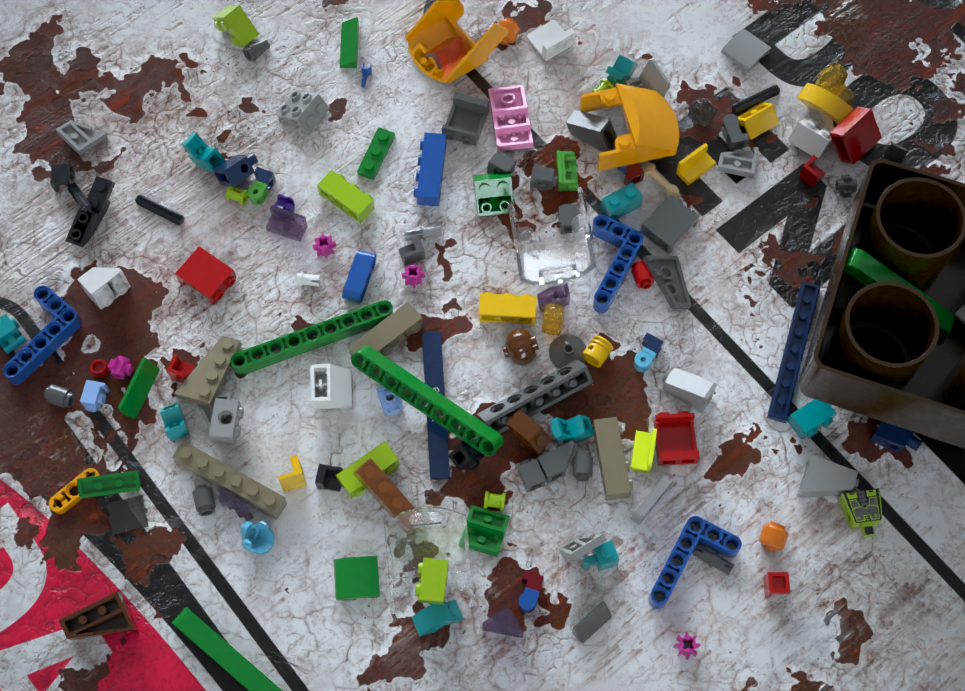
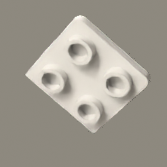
[527,20,575,61]

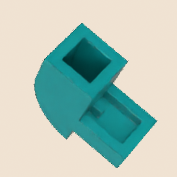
[606,54,638,85]
[181,132,226,173]
[160,402,190,441]
[550,415,595,444]
[411,600,464,636]

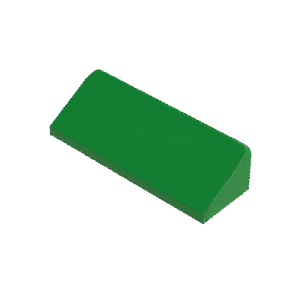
[340,17,359,68]
[118,357,160,419]

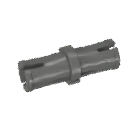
[692,544,735,575]

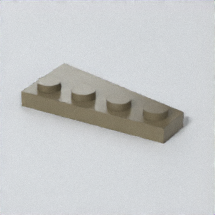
[174,336,241,407]

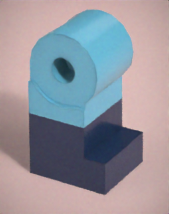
[634,332,664,372]

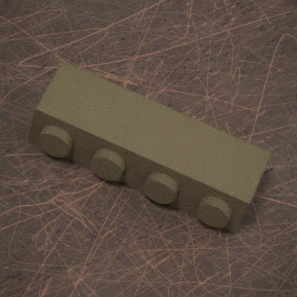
[348,302,423,356]
[592,417,633,501]

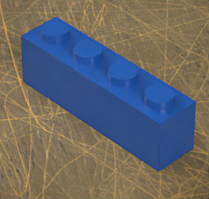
[414,132,447,206]

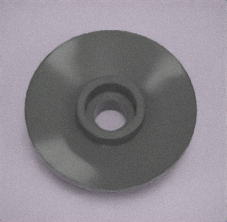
[549,335,586,369]

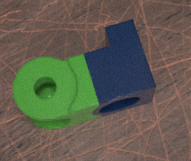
[247,167,276,205]

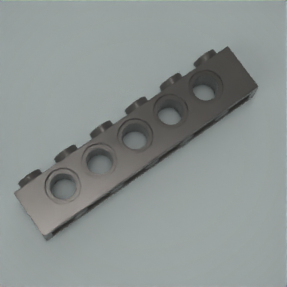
[477,359,593,434]

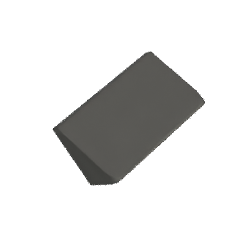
[572,601,612,643]

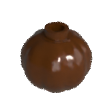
[502,329,539,365]

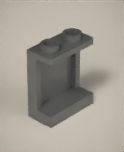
[442,92,489,146]
[640,195,699,254]

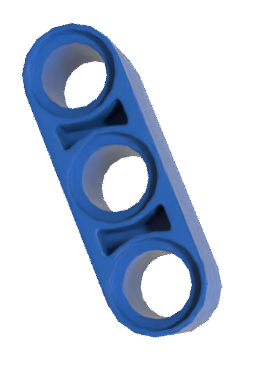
[342,250,377,303]

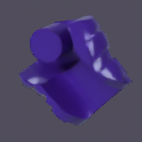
[271,194,295,217]

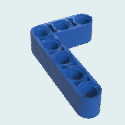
[592,215,643,313]
[3,285,82,385]
[648,516,742,609]

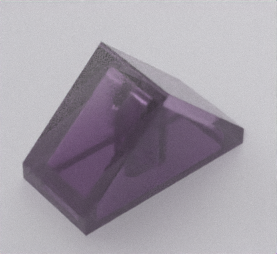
[537,279,570,312]
[482,606,524,638]

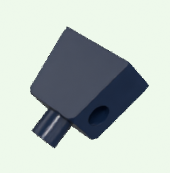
[212,153,258,187]
[870,421,923,453]

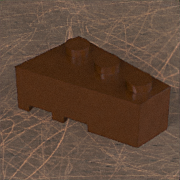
[59,592,138,640]

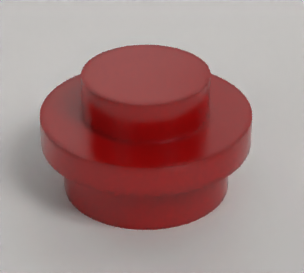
[90,359,110,378]

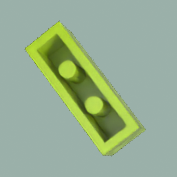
[317,170,375,224]
[336,441,399,499]

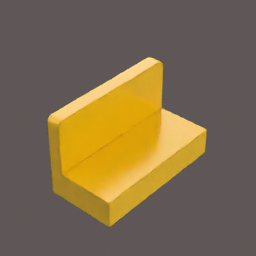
[738,102,779,139]
[676,143,716,185]
[278,455,307,492]

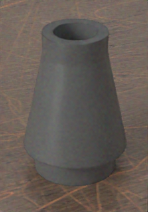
[243,39,270,61]

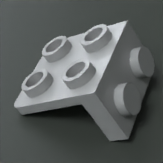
[623,59,671,97]
[277,90,330,134]

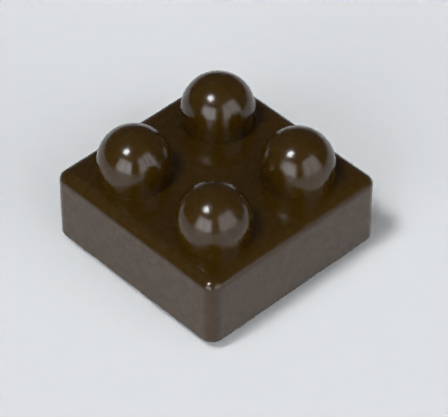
[799,159,965,448]

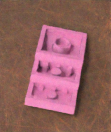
[488,85,534,151]

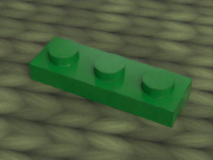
[357,127,395,180]
[77,470,141,499]

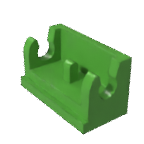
[556,150,578,191]

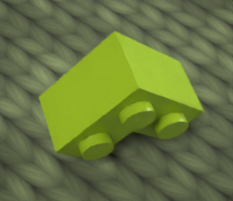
[212,5,260,47]
[415,557,449,605]

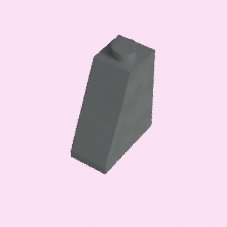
[565,110,617,152]

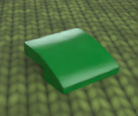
[459,505,510,557]
[333,556,380,600]

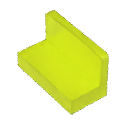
[630,428,657,473]

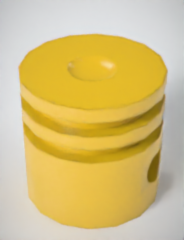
[582,335,613,368]

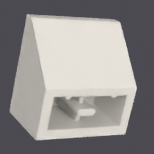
[787,118,833,159]
[78,267,131,310]
[310,364,352,409]

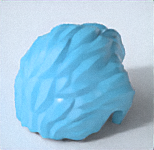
[240,521,275,554]

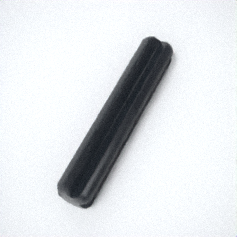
[732,85,780,114]
[67,182,92,212]
[135,194,185,226]

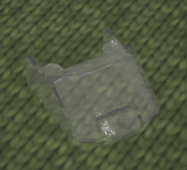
[508,187,596,287]
[384,507,475,619]

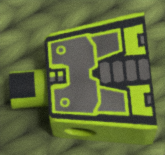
[838,488,882,538]

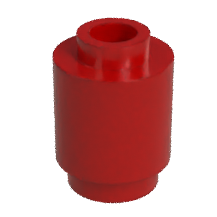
[631,260,655,289]

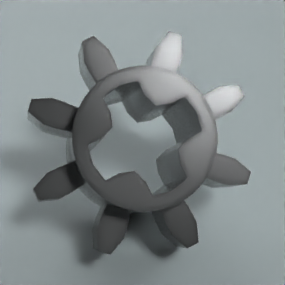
[835,174,857,198]

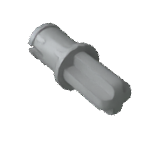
[404,224,442,241]

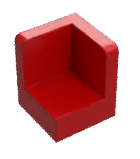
[799,155,826,188]
[167,355,196,383]
[763,572,790,598]

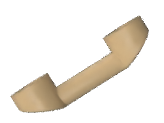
[641,162,680,200]

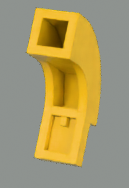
[797,83,853,124]

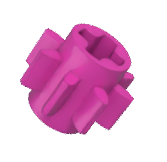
[312,234,336,258]
[402,263,425,288]
[108,356,134,379]
[673,632,701,660]

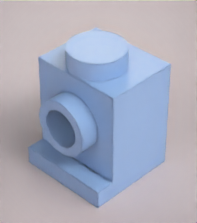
[80,380,110,412]
[376,386,403,415]

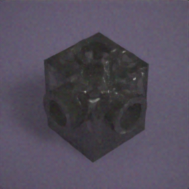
[687,98,719,127]

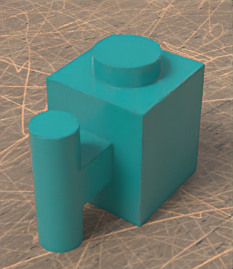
[0,314,27,354]
[582,540,619,571]

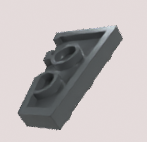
[643,255,692,309]

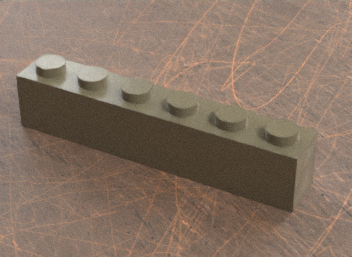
[172,441,287,520]

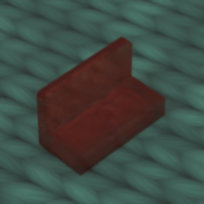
[425,37,468,69]

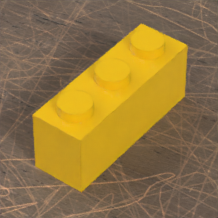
[478,292,537,325]

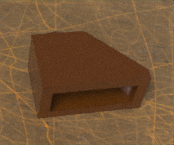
[505,409,552,455]

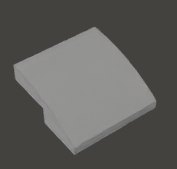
[721,28,771,72]

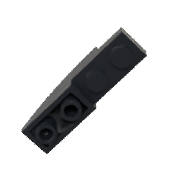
[65,176,115,248]

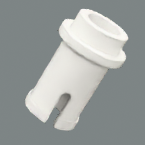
[296,272,320,287]

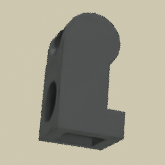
[721,114,749,151]

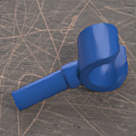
[361,62,372,88]

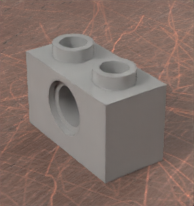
[209,398,244,444]

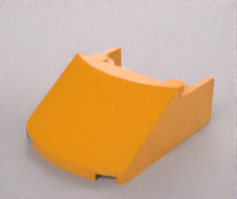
[405,0,510,84]
[579,83,679,171]

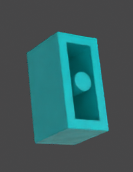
[600,182,643,220]
[787,399,836,440]

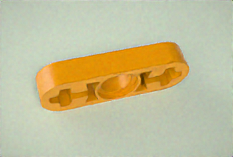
[49,468,101,514]

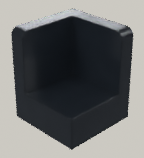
[50,164,75,192]
[315,464,343,492]

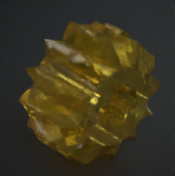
[542,303,565,335]

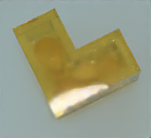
[815,61,855,106]

